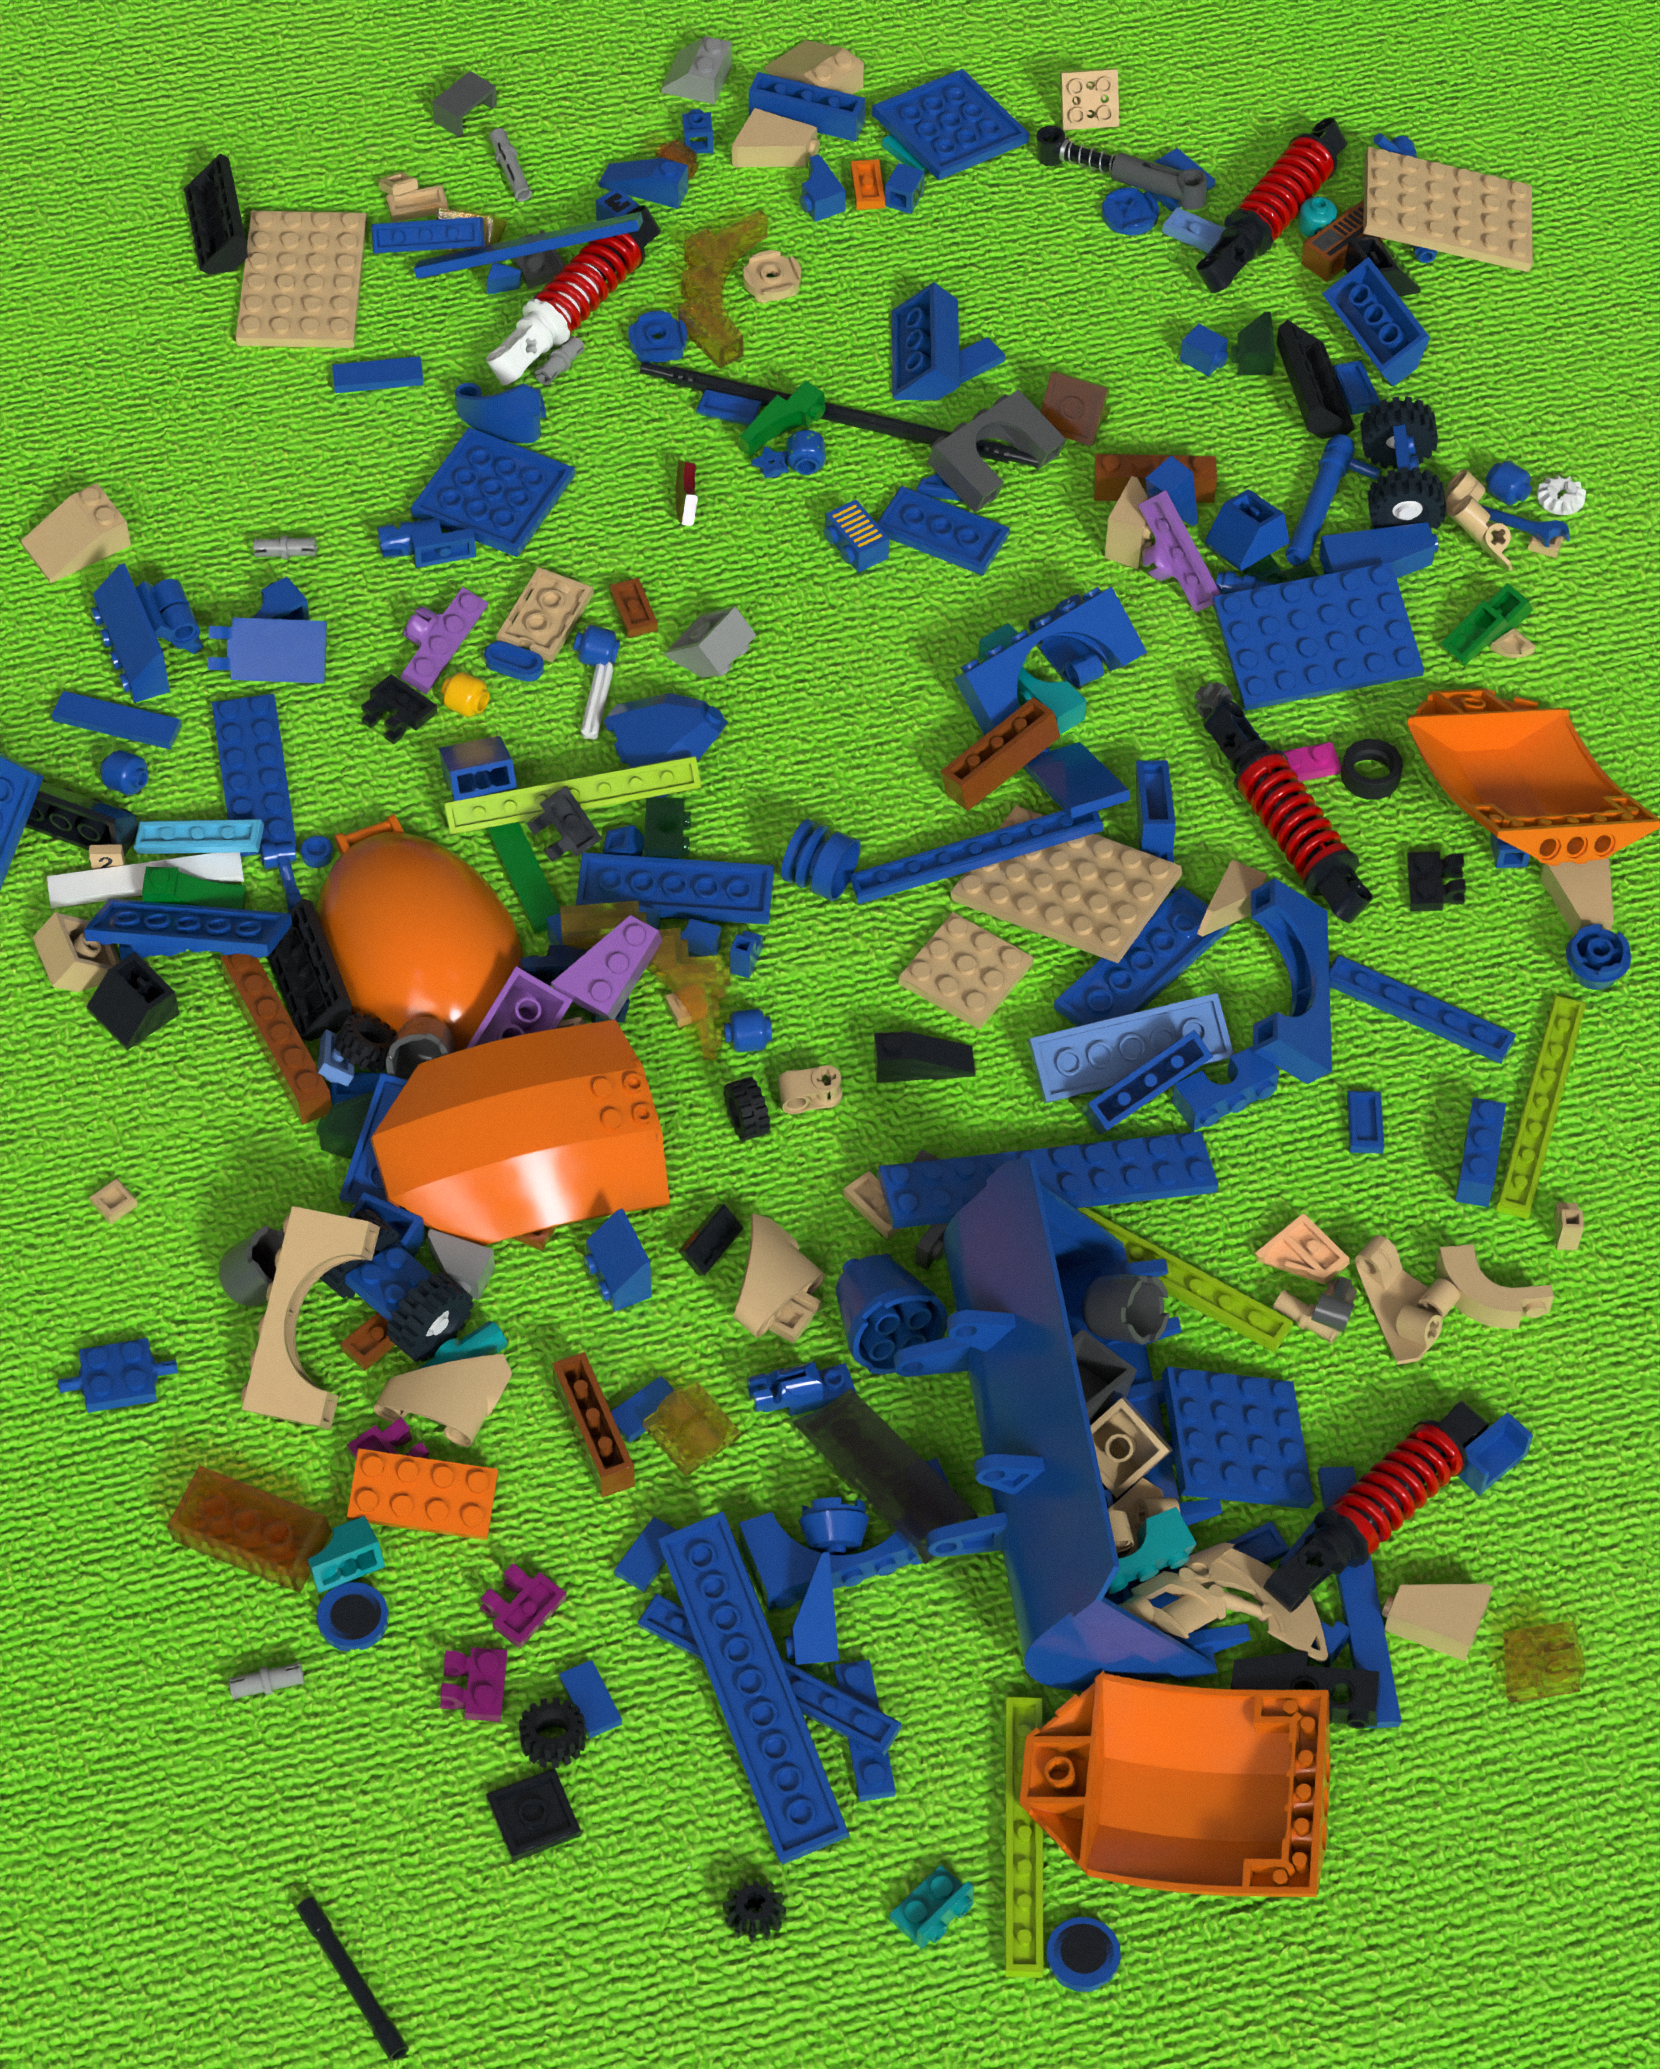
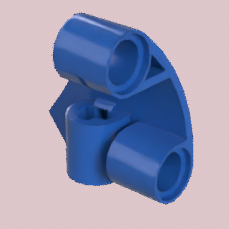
[455,383,541,444]
[1028,594,1104,688]

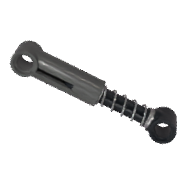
[1036,125,1207,210]

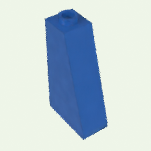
[1319,522,1438,579]

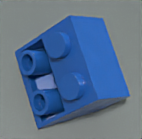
[1205,489,1290,571]

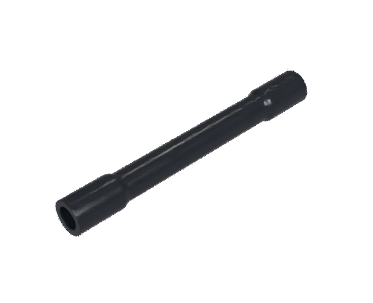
[296,1897,409,2061]

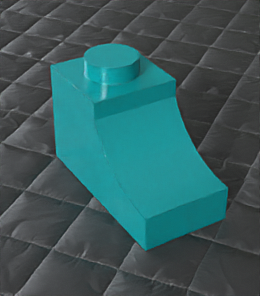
[307,1516,385,1593]

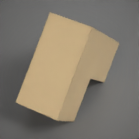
[1554,1203,1584,1250]

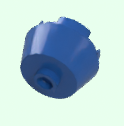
[1566,924,1631,990]
[799,1497,869,1555]

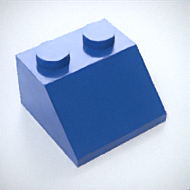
[583,1208,652,1312]

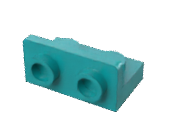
[889,1865,974,1949]

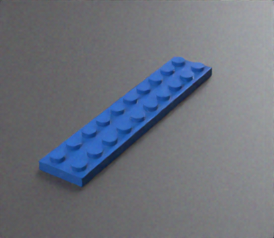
[877,1131,1219,1229]
[657,1512,850,1865]

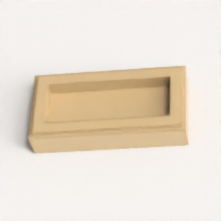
[386,185,449,222]

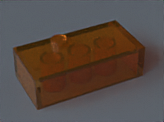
[167,1465,332,1593]

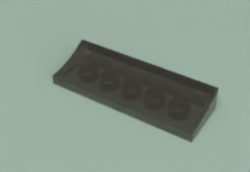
[792,1388,979,1565]

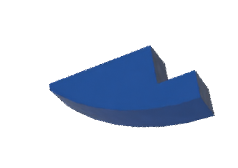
[1136,760,1176,893]

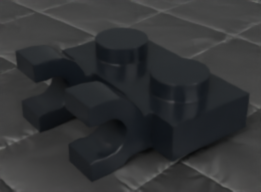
[361,674,437,744]
[525,785,602,862]
[1407,852,1466,911]

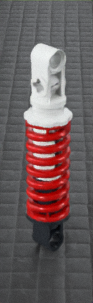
[486,205,661,385]

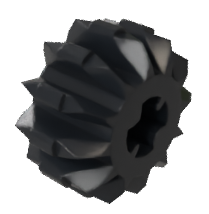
[723,1877,786,1944]

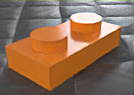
[851,159,885,210]

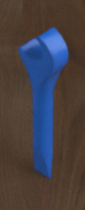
[1482,506,1570,547]

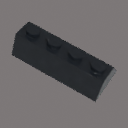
[25,780,138,857]

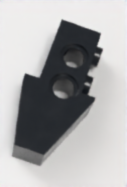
[1231,1652,1381,1729]

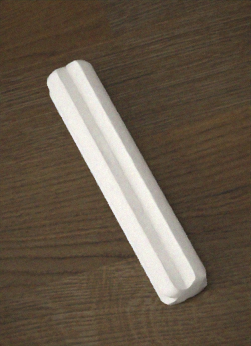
[581,662,613,740]

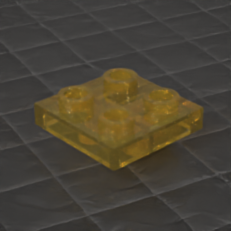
[1504,1621,1585,1703]

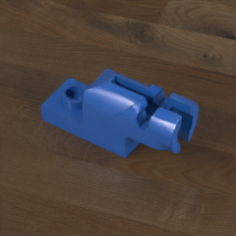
[377,518,476,568]
[746,1361,856,1417]

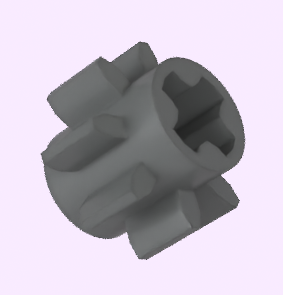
[1194,682,1234,719]

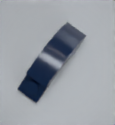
[518,945,630,1023]

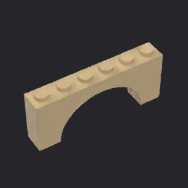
[241,1206,380,1430]

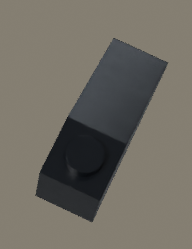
[874,1031,975,1083]

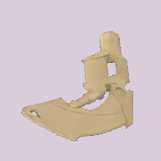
[1118,1543,1328,1662]

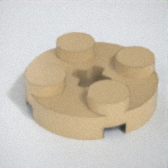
[743,250,801,303]

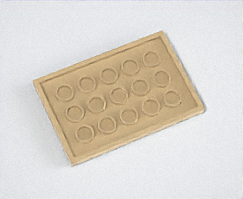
[1363,147,1533,272]
[236,211,367,348]
[950,806,1182,963]

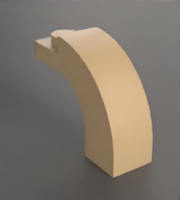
[1436,1244,1554,1329]

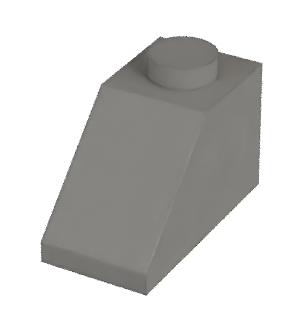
[428,1229,495,1300]

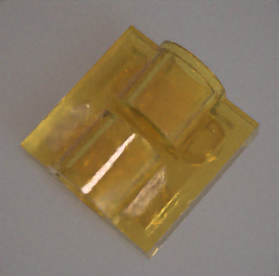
[642,1381,741,1477]

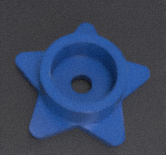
[751,447,789,478]

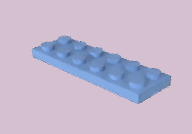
[1027,993,1234,1104]

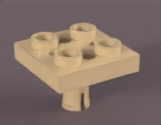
[1060,68,1119,130]

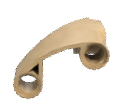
[733,1213,826,1338]
[1355,1235,1460,1365]
[373,1354,513,1447]

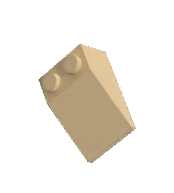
[765,40,864,95]
[21,483,131,584]

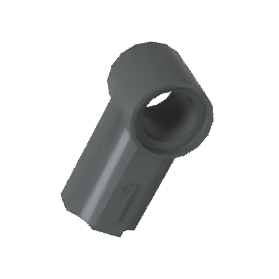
[1311,1276,1357,1333]

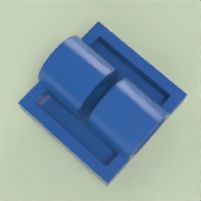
[135,579,203,654]

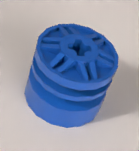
[781,819,861,901]

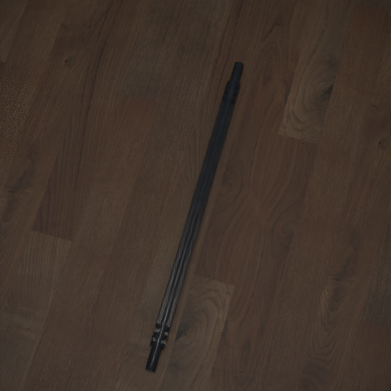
[640,362,1038,468]

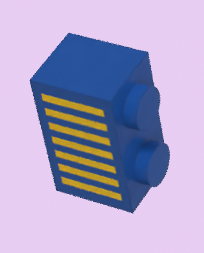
[823,499,889,573]

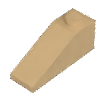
[1197,860,1267,936]

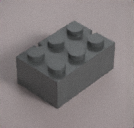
[1072,1329,1137,1426]

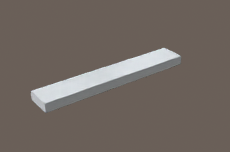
[47,852,244,908]

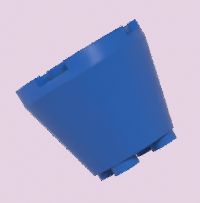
[836,1254,948,1374]

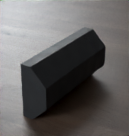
[184,154,248,275]
[1277,320,1355,439]
[269,898,353,1041]

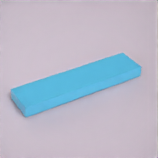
[134,819,264,854]

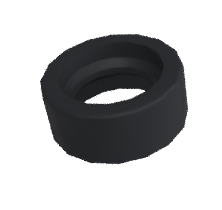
[1341,739,1403,800]

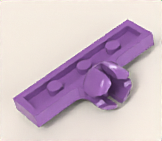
[1138,490,1221,613]
[400,587,489,695]

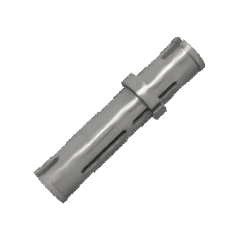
[489,128,532,202]

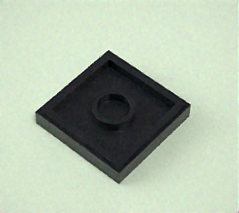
[486,1768,581,1862]

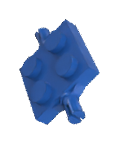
[58,1338,178,1413]

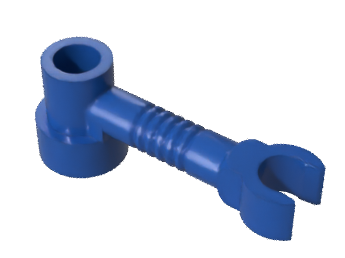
[260,842,302,912]

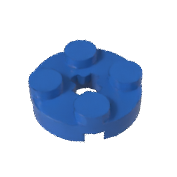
[628,311,687,363]

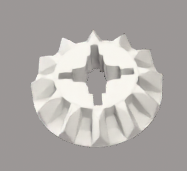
[1537,474,1586,515]

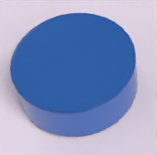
[301,836,333,868]

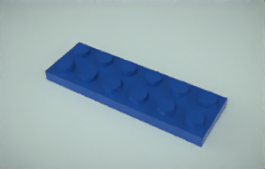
[212,694,297,857]
[576,853,774,925]
[1054,886,1230,1026]
[84,899,292,958]

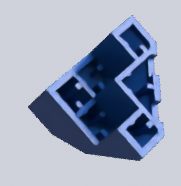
[604,693,728,808]

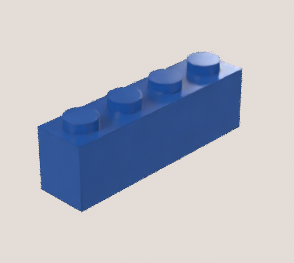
[749,72,865,142]
[1080,1029,1213,1135]

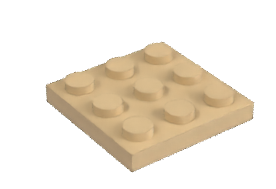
[898,912,1034,1030]

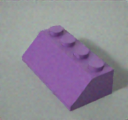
[466,966,573,1049]

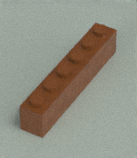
[220,954,333,1125]

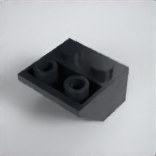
[1343,235,1421,297]
[86,952,179,1050]

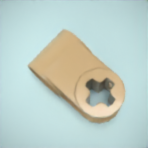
[777,1065,842,1114]

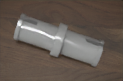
[535,336,585,385]
[253,535,317,560]
[229,1661,305,1700]

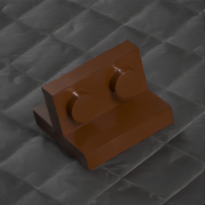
[1041,370,1111,446]

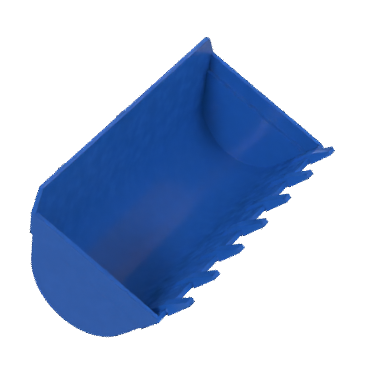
[893,1158,1251,1691]

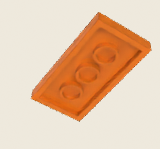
[347,1448,498,1541]

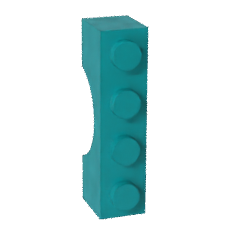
[978,623,1087,734]
[1107,1507,1197,1594]

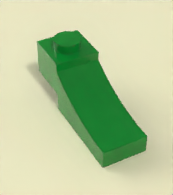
[739,380,826,457]
[1440,583,1533,666]
[142,866,246,910]

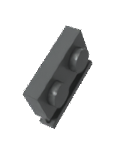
[511,230,565,289]

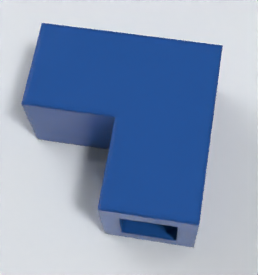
[730,930,763,979]

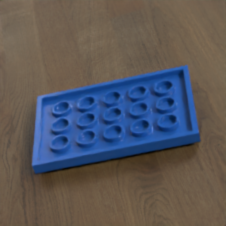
[1212,562,1424,711]

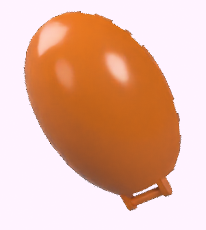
[316,814,524,1052]

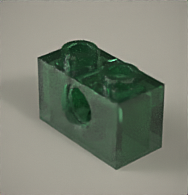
[644,797,691,859]

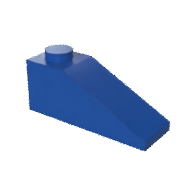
[598,158,689,209]
[1145,456,1198,526]
[785,1552,839,1665]

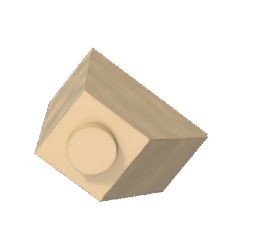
[732,108,820,167]
[1541,858,1614,935]
[1382,1584,1493,1662]

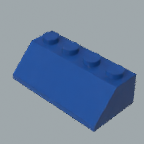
[1322,257,1430,387]
[891,282,960,400]
[90,563,170,703]

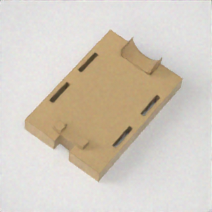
[497,567,594,663]

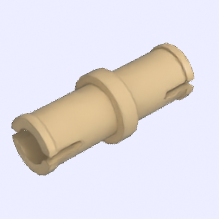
[1273,1290,1340,1344]

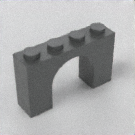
[927,390,1067,513]

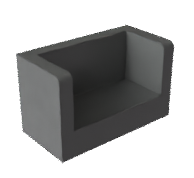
[432,71,497,137]

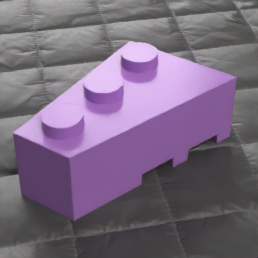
[551,915,663,1021]

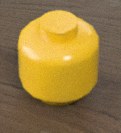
[441,671,490,717]

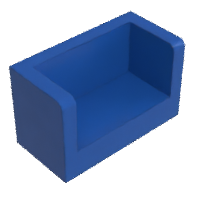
[349,1192,426,1258]
[1458,1412,1533,1496]

